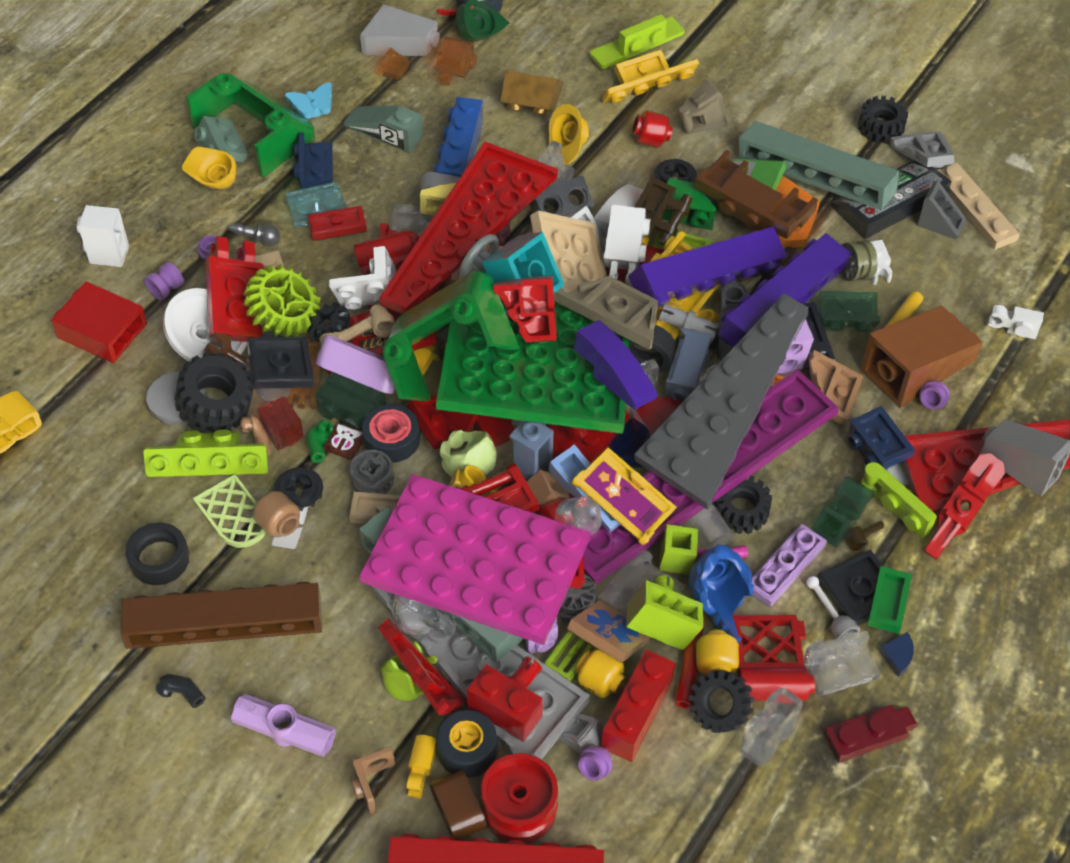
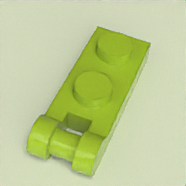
[860,462,937,539]

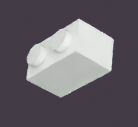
[76,205,129,267]

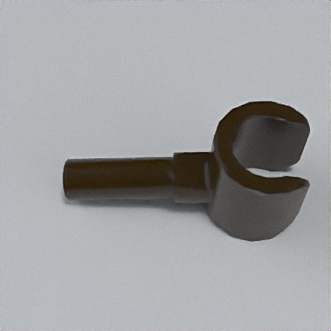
[847,521,885,551]

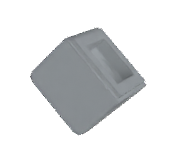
[559,713,604,754]

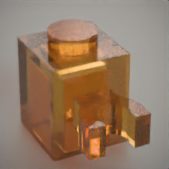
[436,36,477,85]

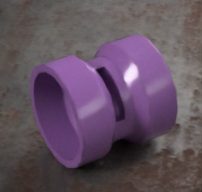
[144,262,184,301]

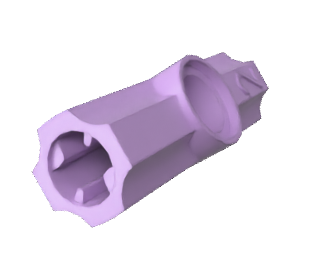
[231,693,336,758]

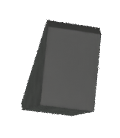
[917,180,967,239]

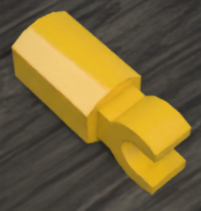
[406,735,437,799]

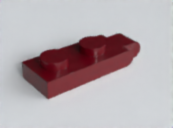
[824,705,918,763]

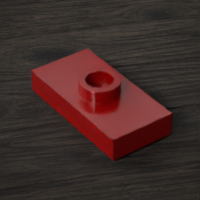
[308,206,367,241]

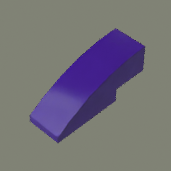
[574,320,657,410]

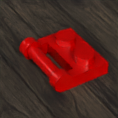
[458,463,539,513]

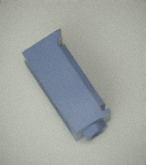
[664,328,711,402]
[510,421,554,482]

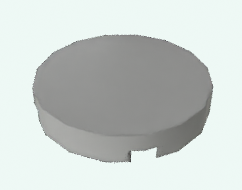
[146,372,207,425]

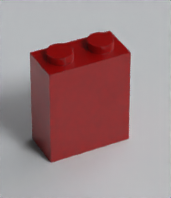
[51,281,147,364]

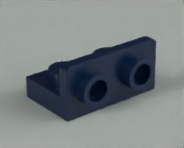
[294,133,333,189]
[847,406,915,470]

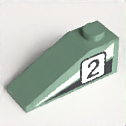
[343,105,423,153]

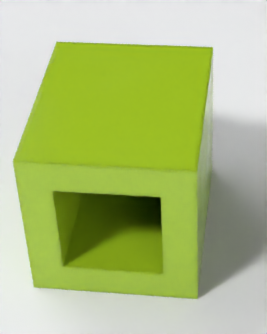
[658,524,698,575]

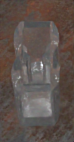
[739,687,803,767]

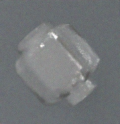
[554,496,602,537]

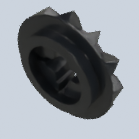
[654,159,697,183]
[307,302,350,342]
[274,467,324,512]

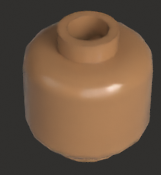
[253,491,300,538]

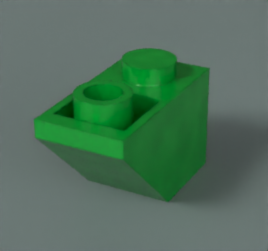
[661,178,716,230]

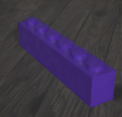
[628,227,787,307]
[718,233,852,348]

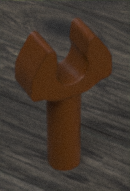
[203,333,252,376]

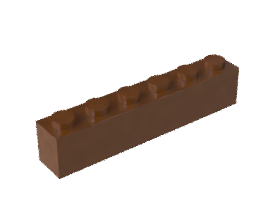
[120,582,322,649]

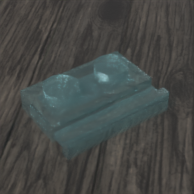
[286,182,347,228]

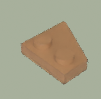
[808,350,864,425]

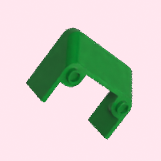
[186,73,315,178]
[383,271,519,402]

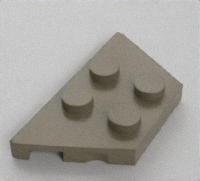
[554,276,658,350]

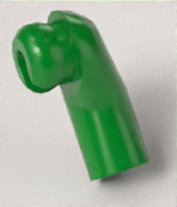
[306,420,333,463]

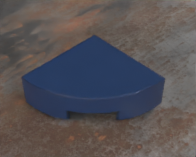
[879,632,914,677]

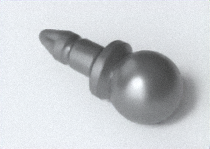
[227,224,280,246]

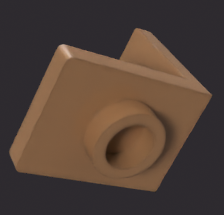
[351,747,395,815]

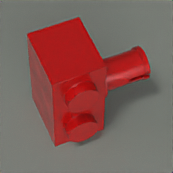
[467,656,543,742]

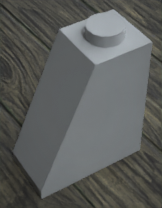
[360,4,440,56]
[980,419,1070,497]

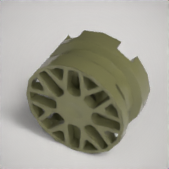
[841,240,878,281]

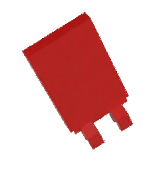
[205,236,264,342]

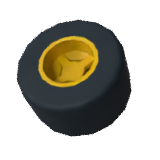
[436,709,498,778]

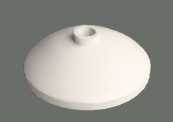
[163,288,247,362]

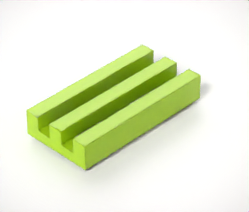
[544,629,597,683]

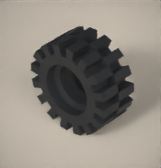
[858,96,908,144]
[714,476,772,534]
[688,671,755,733]

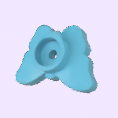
[285,82,332,119]

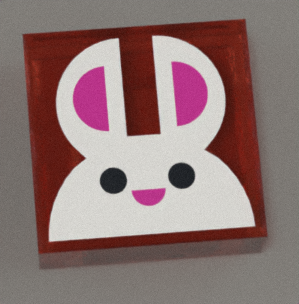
[324,423,363,460]

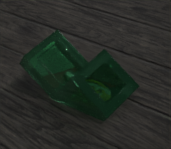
[811,476,875,548]

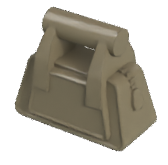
[679,79,728,134]

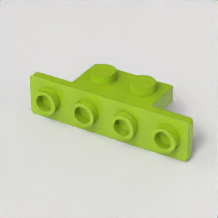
[590,14,685,69]
[143,430,269,477]

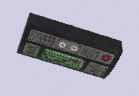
[830,160,952,239]

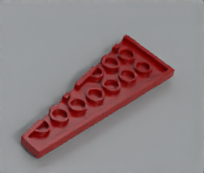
[903,420,1070,513]

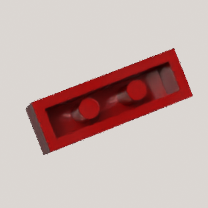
[601,649,676,762]

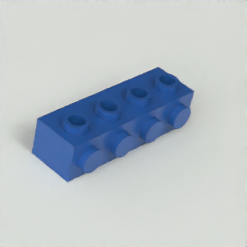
[434,97,483,177]

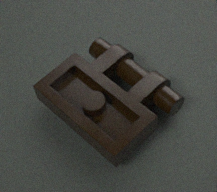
[634,176,693,246]

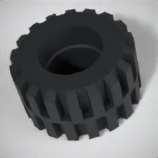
[174,352,254,433]

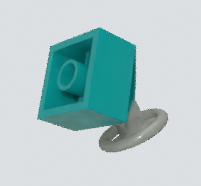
[458,232,565,315]

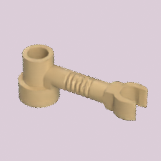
[319,304,395,344]

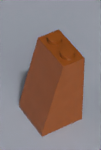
[860,305,982,408]

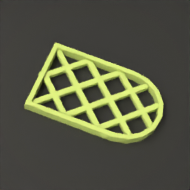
[193,474,266,548]

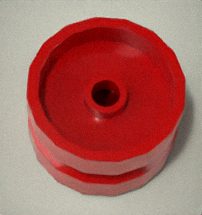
[481,753,558,844]

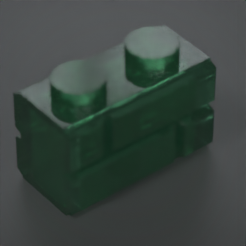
[315,372,386,431]

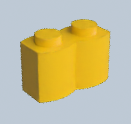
[0,391,42,454]

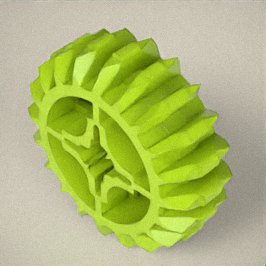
[243,264,321,337]

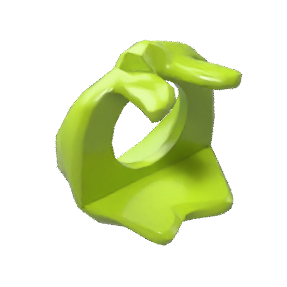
[380,641,437,701]

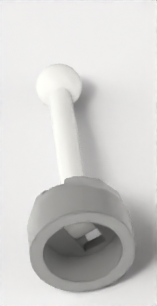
[806,576,860,644]

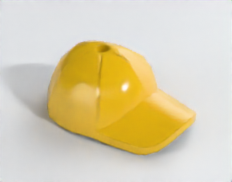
[182,147,237,190]

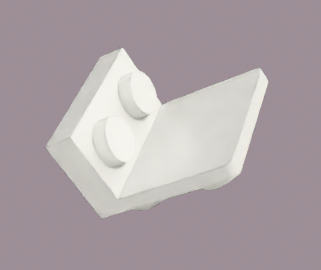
[329,246,397,310]

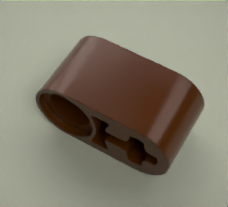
[430,769,487,841]

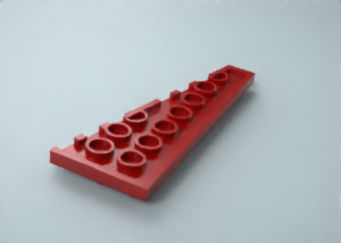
[379,141,558,314]

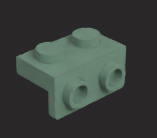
[194,116,248,162]

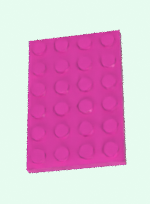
[360,474,591,645]

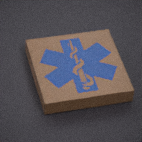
[567,600,651,663]

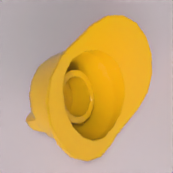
[549,104,589,166]

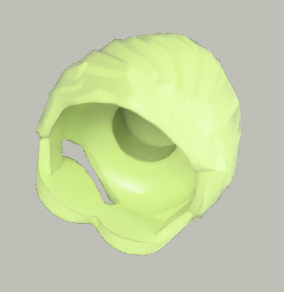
[440,430,497,477]

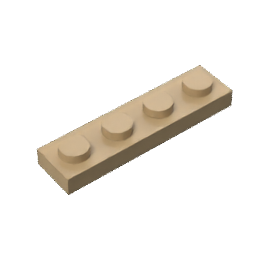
[938,163,1020,250]

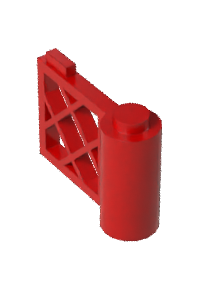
[354,229,418,309]
[732,615,815,701]

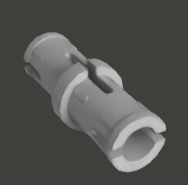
[659,304,719,341]

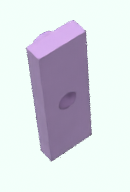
[752,523,827,607]

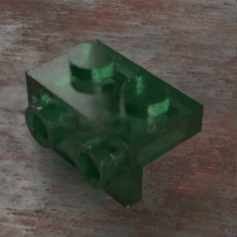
[819,291,880,332]

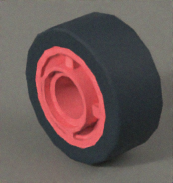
[362,404,420,463]

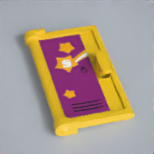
[571,447,677,546]

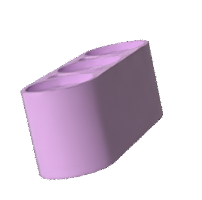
[315,335,395,394]

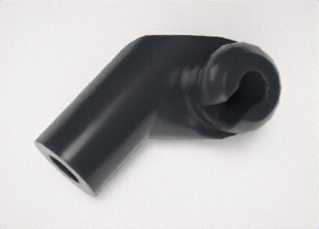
[156,674,206,708]

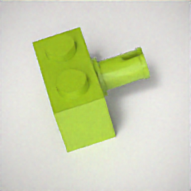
[626,575,703,650]

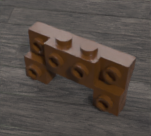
[695,150,818,239]

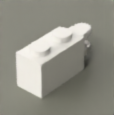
[604,205,650,287]

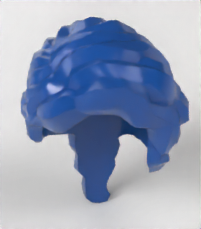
[688,544,754,643]

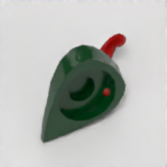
[436,0,510,42]

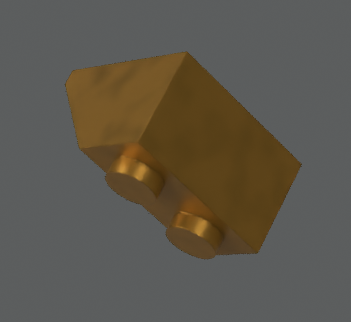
[500,70,563,115]

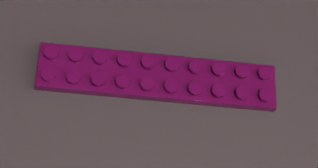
[572,369,838,586]

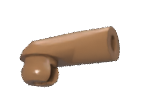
[240,414,271,456]

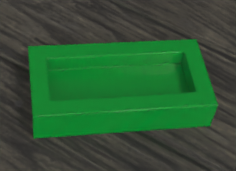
[867,566,912,634]

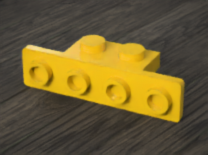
[602,50,699,103]

